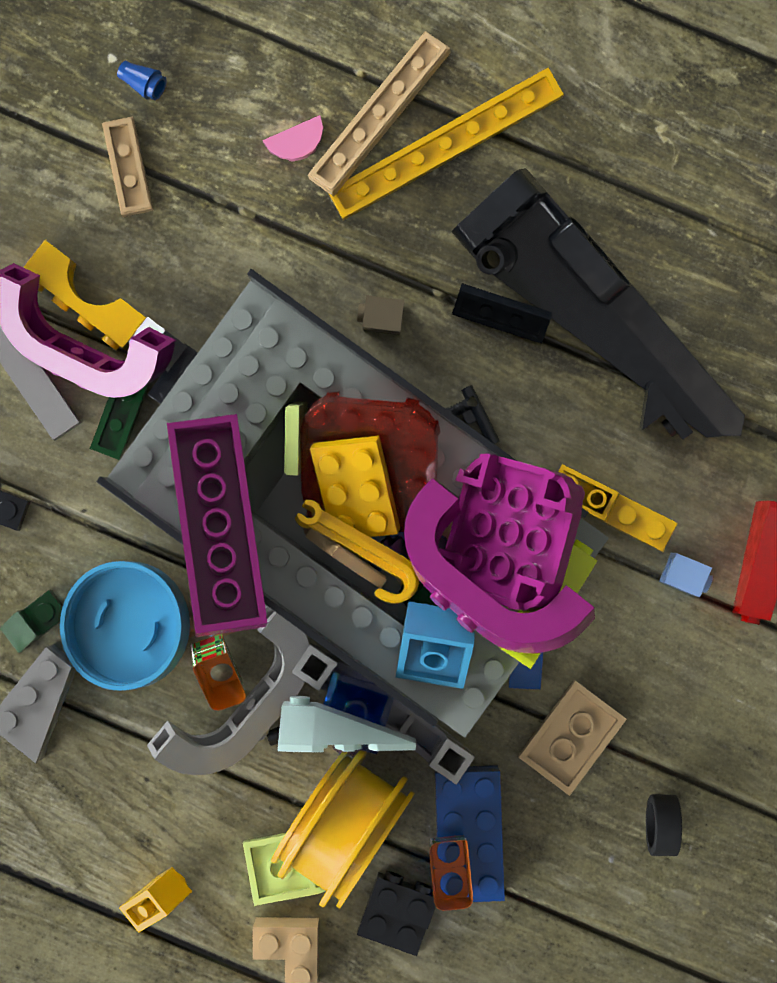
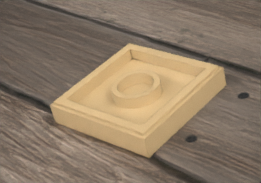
[305,528,387,589]

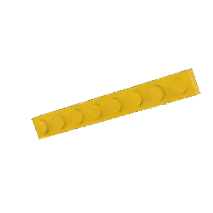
[328,67,564,221]

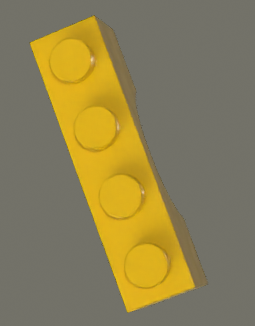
[23,240,146,351]

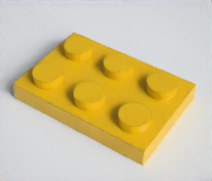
[310,436,400,537]

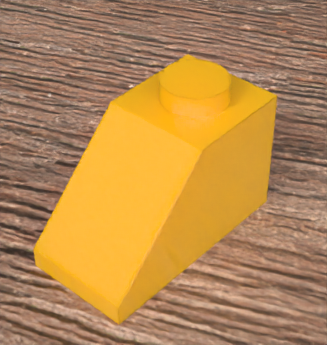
[119,867,192,932]

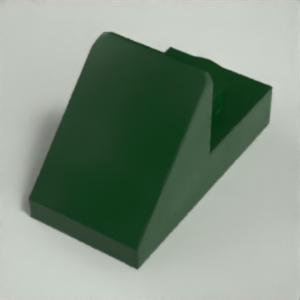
[0,590,63,653]

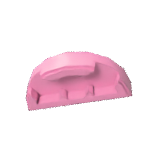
[263,115,323,162]

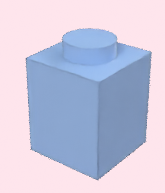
[659,552,713,597]

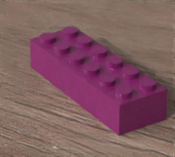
[167,414,268,637]

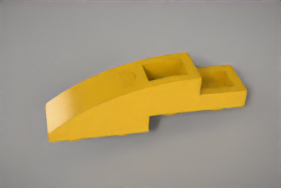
[558,464,678,552]

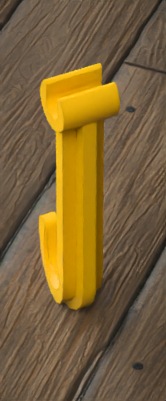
[295,500,419,604]

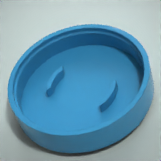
[60,561,190,691]

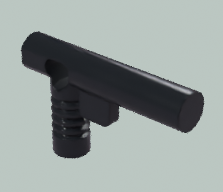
[445,385,500,444]

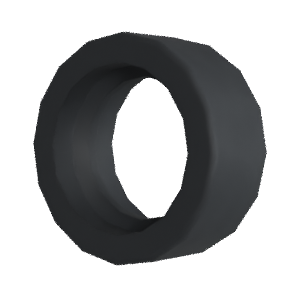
[646,794,682,856]

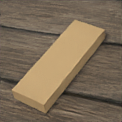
[102,116,154,217]

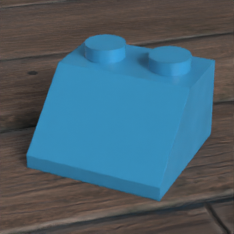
[395,601,476,689]

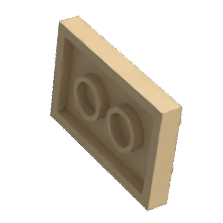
[518,680,627,796]

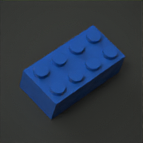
[434,765,505,902]

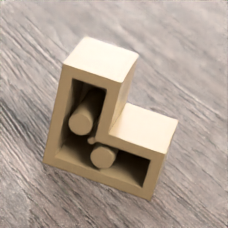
[253,917,319,983]

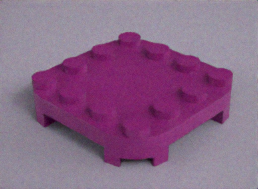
[439,454,585,612]

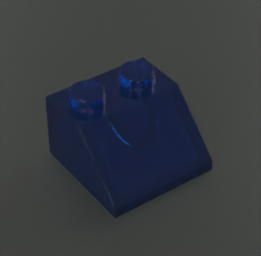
[323,671,394,755]

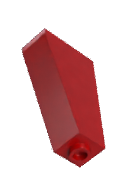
[732,501,777,625]

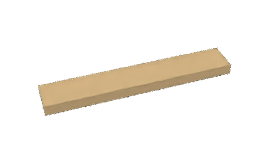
[308,31,451,197]

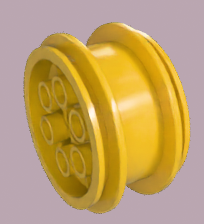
[271,748,415,909]

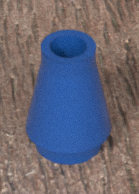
[117,60,167,100]

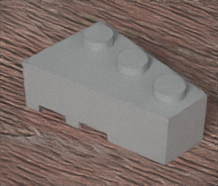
[0,644,76,763]

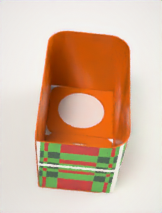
[191,634,246,711]
[429,835,473,911]

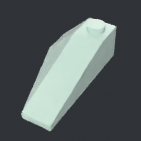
[278,696,416,752]

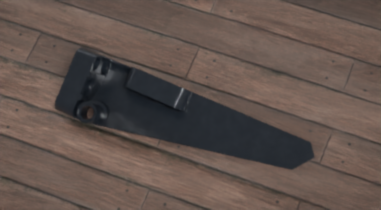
[452,168,745,438]

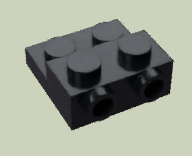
[357,871,436,956]

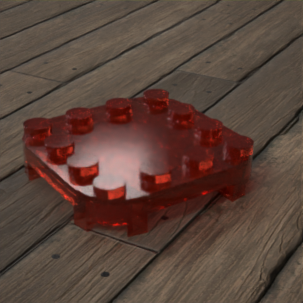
[300,391,441,532]

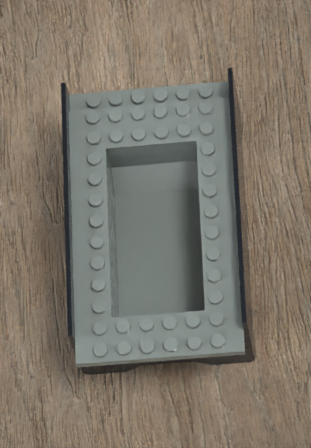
[96,269,609,738]

